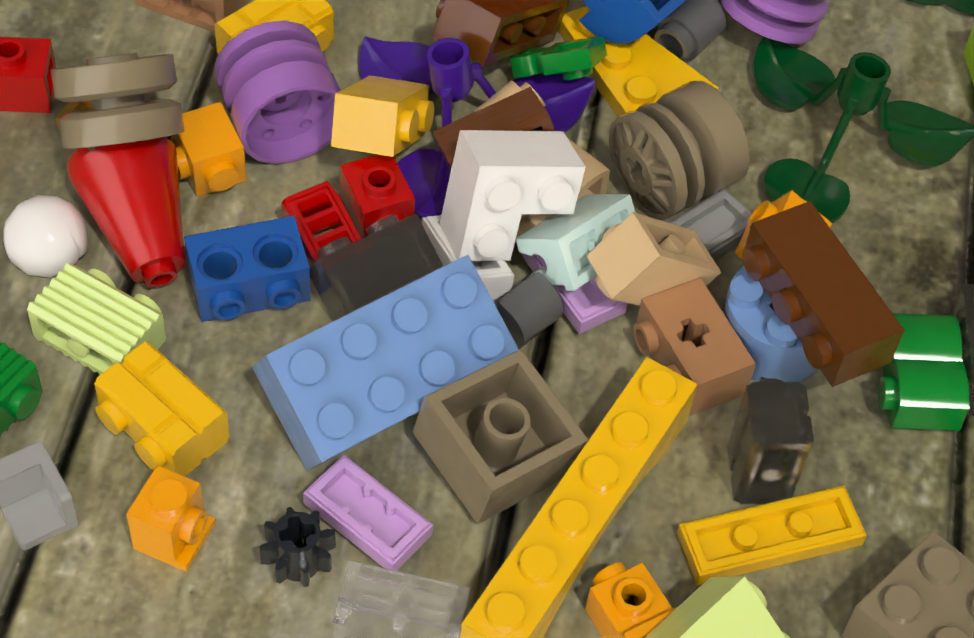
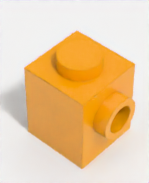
[172,102,246,197]

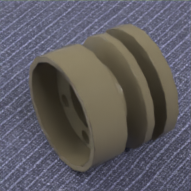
[609,81,750,219]

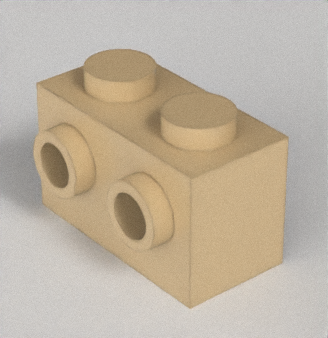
[586,212,721,306]

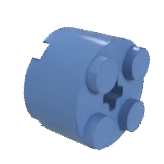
[722,266,818,385]

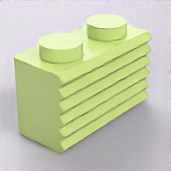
[27,263,166,375]

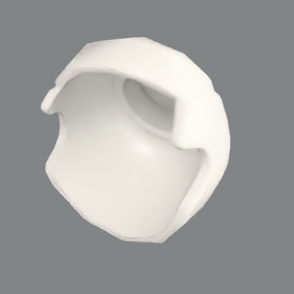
[3,195,88,278]

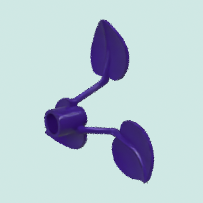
[359,36,595,217]

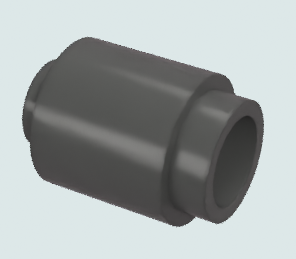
[654,0,726,61]

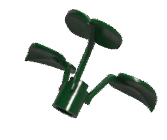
[752,36,974,223]

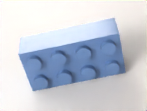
[252,255,519,471]

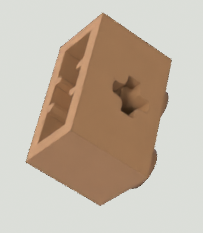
[633,277,756,416]

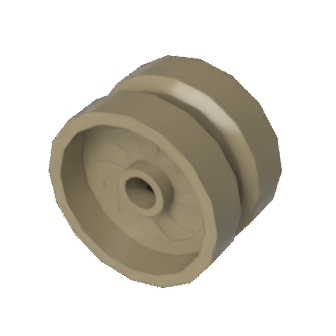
[50,53,185,149]

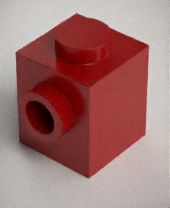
[0,37,56,113]
[340,154,415,246]

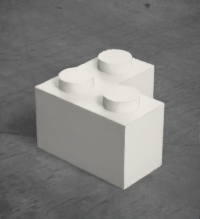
[440,130,586,261]

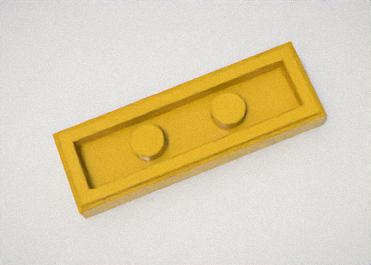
[677,485,867,586]

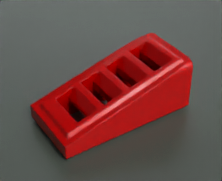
[281,181,382,303]

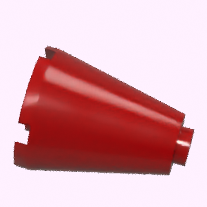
[67,136,185,288]

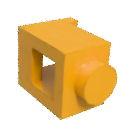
[126,465,216,572]
[585,562,677,638]

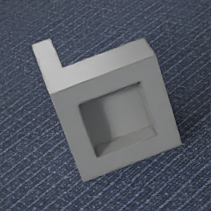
[0,441,79,550]

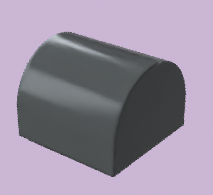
[496,272,563,349]

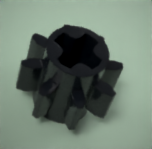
[259,507,336,587]

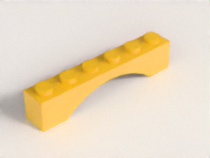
[460,357,698,638]

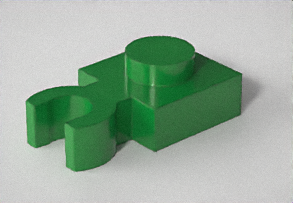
[510,36,607,80]

